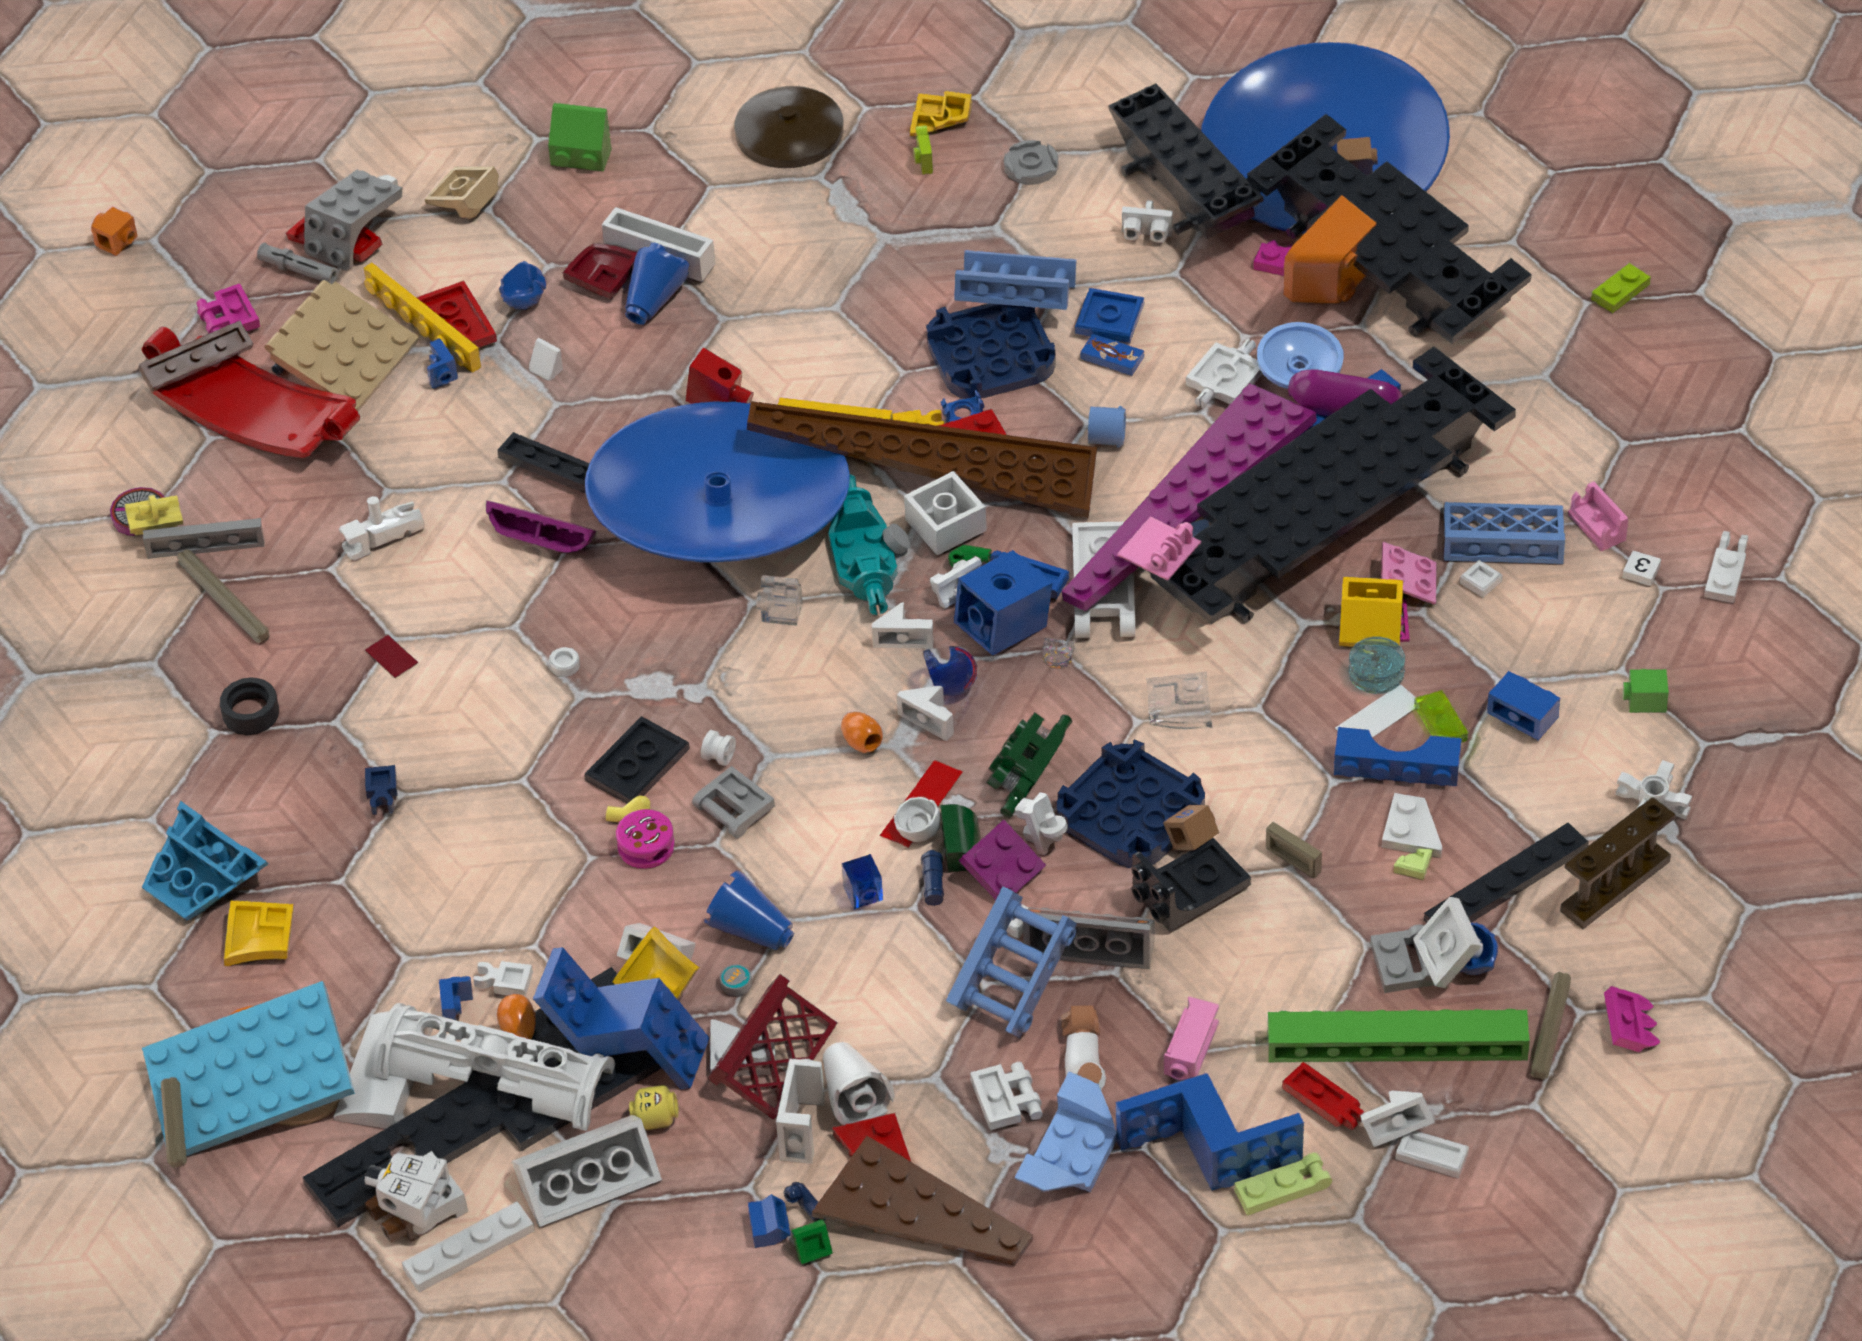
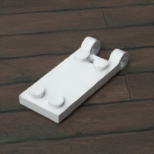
[1072,522,1135,638]

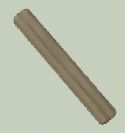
[1531,972,1571,1080]

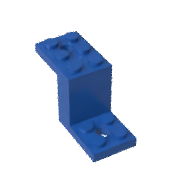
[533,947,710,1090]
[1116,1073,1304,1191]

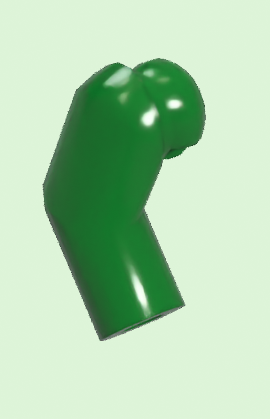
[948,545,992,567]

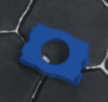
[941,391,984,423]

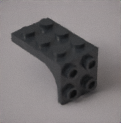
[1131,838,1251,931]

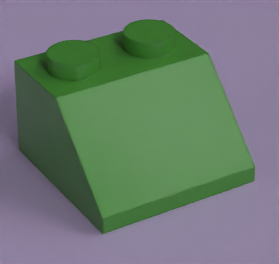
[548,103,612,171]

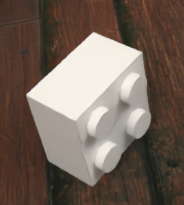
[904,471,987,555]

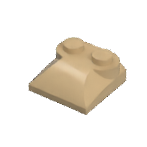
[424,166,499,219]

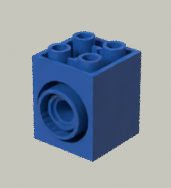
[954,550,1052,656]

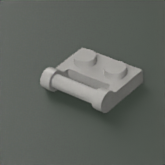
[692,766,775,838]
[1370,924,1434,993]

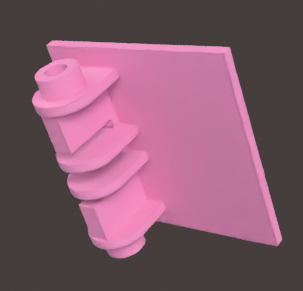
[1117,516,1201,581]
[1380,542,1436,605]

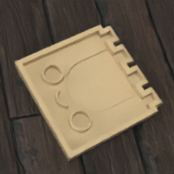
[265,280,419,411]

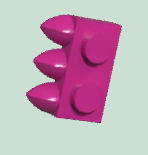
[1253,240,1293,276]
[1604,986,1660,1052]

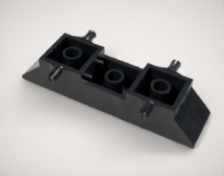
[1108,83,1264,239]

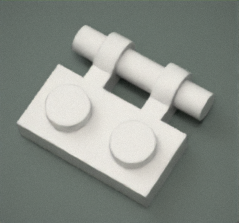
[970,1062,1043,1130]

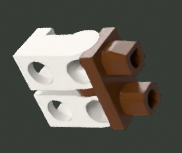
[365,1151,469,1243]

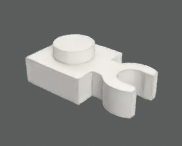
[473,961,533,997]

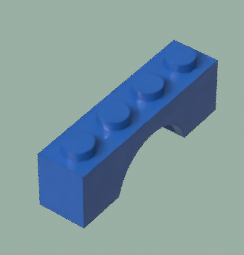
[1334,727,1461,786]

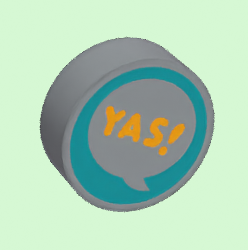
[720,964,752,996]

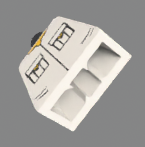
[365,1153,450,1228]

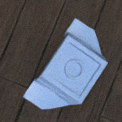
[1015,1072,1117,1192]

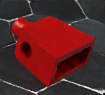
[685,348,754,404]

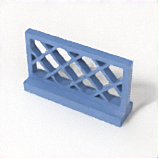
[1444,502,1565,564]

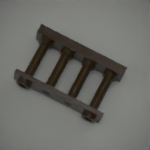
[1560,797,1676,929]

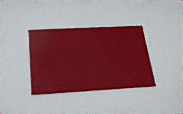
[365,635,419,678]

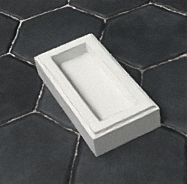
[1396,1131,1469,1178]

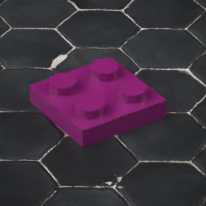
[958,820,1046,901]

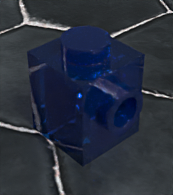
[841,854,883,909]

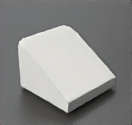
[529,338,563,381]

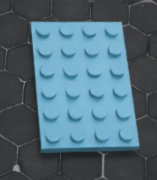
[142,981,355,1156]

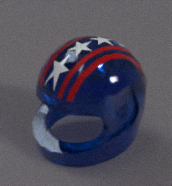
[923,646,978,696]

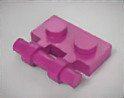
[196,284,260,334]

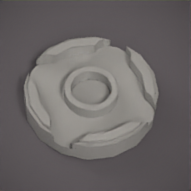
[1004,140,1059,185]

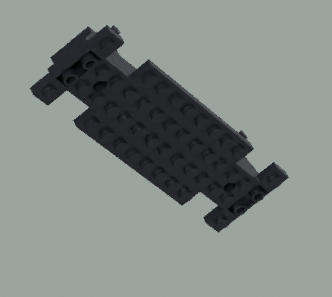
[1148,347,1516,624]

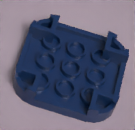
[926,303,1056,399]
[1057,739,1205,868]

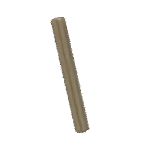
[177,549,270,643]

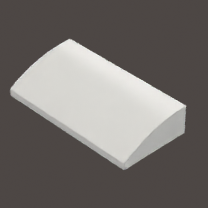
[334,1012,433,1129]

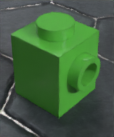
[1623,669,1669,713]

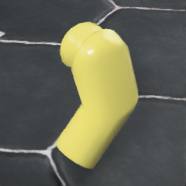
[606,796,651,822]

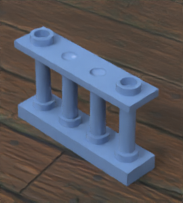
[954,250,1077,310]
[946,886,1077,1038]

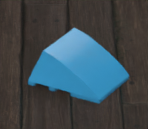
[142,801,269,920]

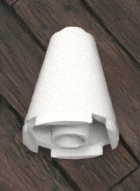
[823,1042,895,1125]

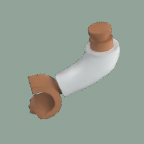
[1061,1005,1106,1090]

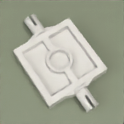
[1186,339,1263,408]

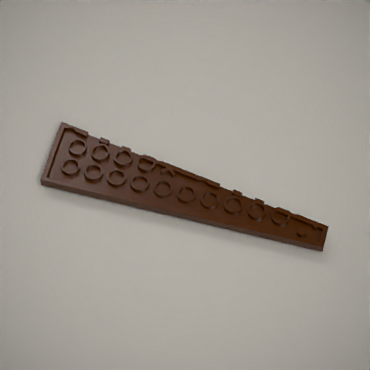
[747,401,1097,519]

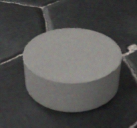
[883,524,911,554]

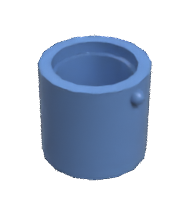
[1088,406,1126,448]

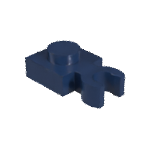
[365,765,398,815]

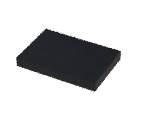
[584,716,690,804]

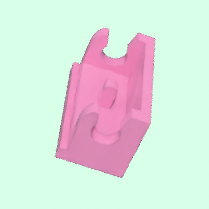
[1568,481,1628,552]

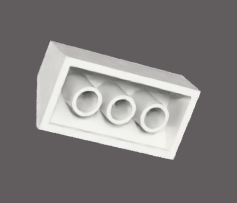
[512,1115,662,1227]

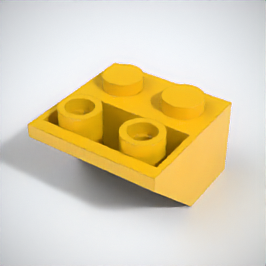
[1339,577,1403,649]

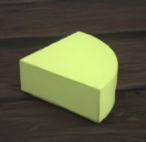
[1393,849,1433,880]

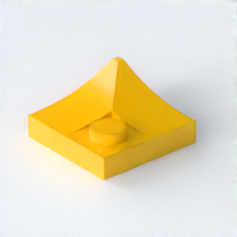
[224,900,294,966]
[613,926,700,1000]

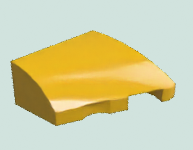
[910,91,972,136]

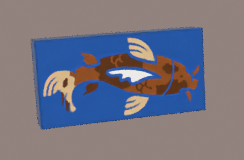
[1080,334,1144,376]

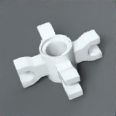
[1616,760,1692,820]

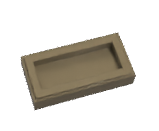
[1266,822,1322,879]

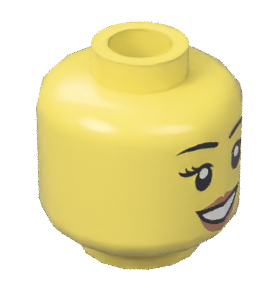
[629,1085,679,1130]

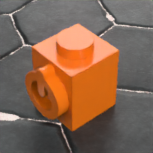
[91,206,138,256]

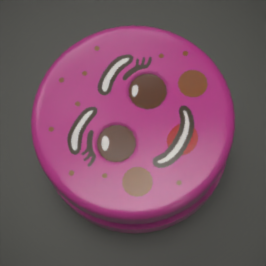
[616,809,675,869]

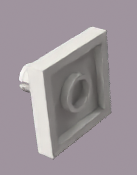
[1413,897,1483,988]

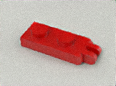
[1282,1062,1365,1130]

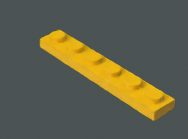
[363,262,481,373]

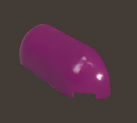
[1288,369,1403,416]
[486,500,597,553]

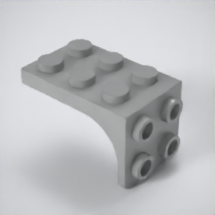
[304,170,403,270]

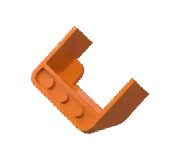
[1284,195,1376,304]

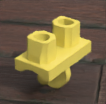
[125,495,183,536]

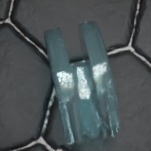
[1348,637,1405,694]

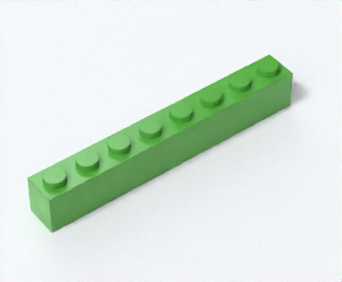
[1267,1009,1530,1063]

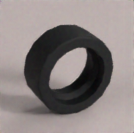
[220,677,279,735]

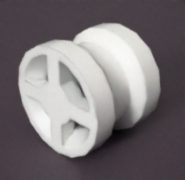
[701,730,736,766]

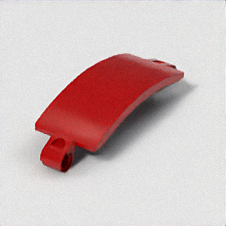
[141,326,360,458]

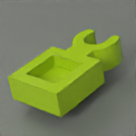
[913,125,933,175]

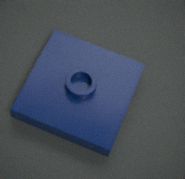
[1075,288,1144,343]

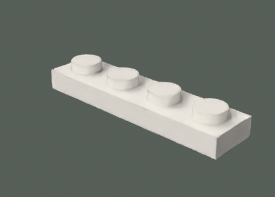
[402,1201,535,1292]

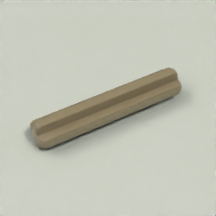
[161,1077,187,1168]

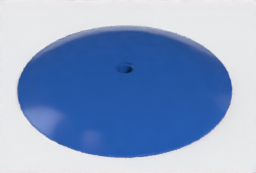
[1201,42,1450,234]
[585,402,850,562]

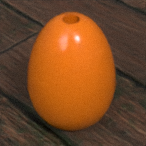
[841,711,883,753]
[497,994,536,1039]

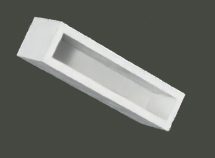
[602,207,715,282]

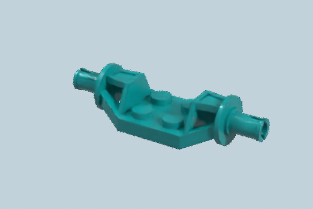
[829,474,898,615]

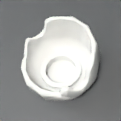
[894,797,941,842]

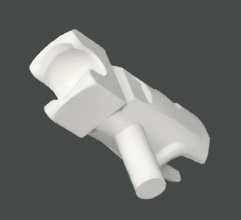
[339,496,424,560]

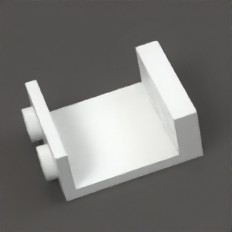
[776,1059,825,1164]

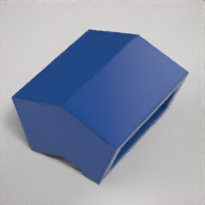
[748,1194,791,1248]

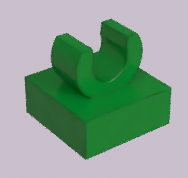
[791,1220,833,1264]

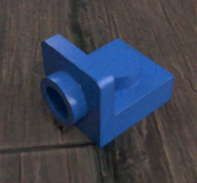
[427,338,458,389]
[439,976,473,1020]

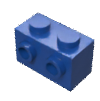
[1487,671,1560,740]

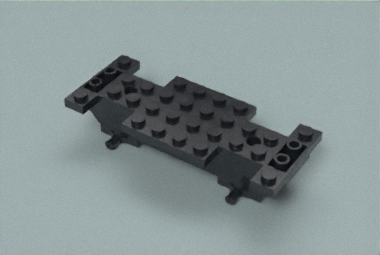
[1247,114,1532,344]

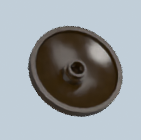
[735,86,844,168]

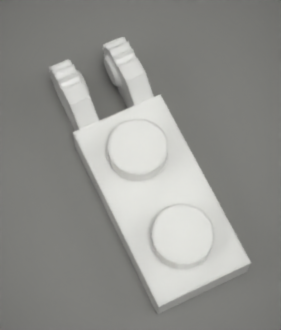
[1704,531,1749,603]

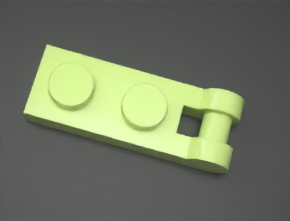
[1234,1153,1332,1216]

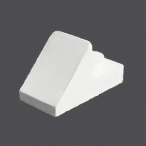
[872,602,934,648]
[897,686,954,741]
[1361,1091,1435,1147]

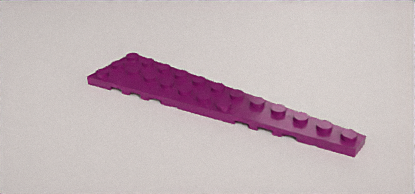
[1061,383,1317,611]

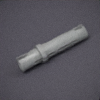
[257,243,338,284]

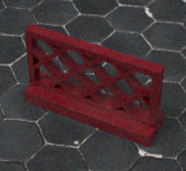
[707,974,838,1120]

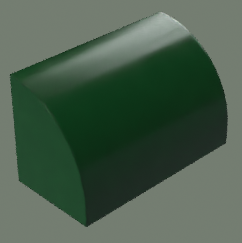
[940,804,981,873]

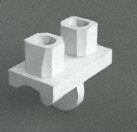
[1122,201,1173,243]
[930,556,982,609]
[1015,792,1067,855]

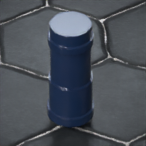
[921,850,944,906]

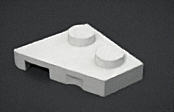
[1382,793,1442,858]

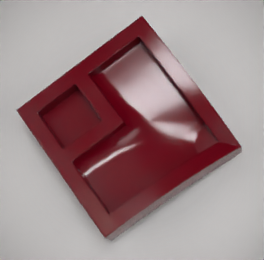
[563,244,637,300]

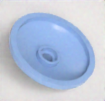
[1257,322,1344,389]

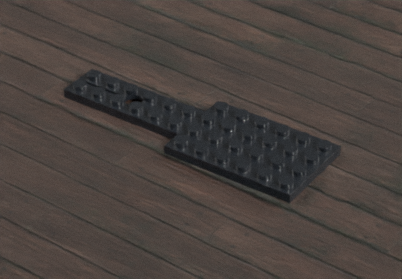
[302,967,662,1227]

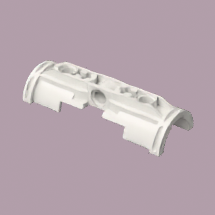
[373,1003,615,1131]

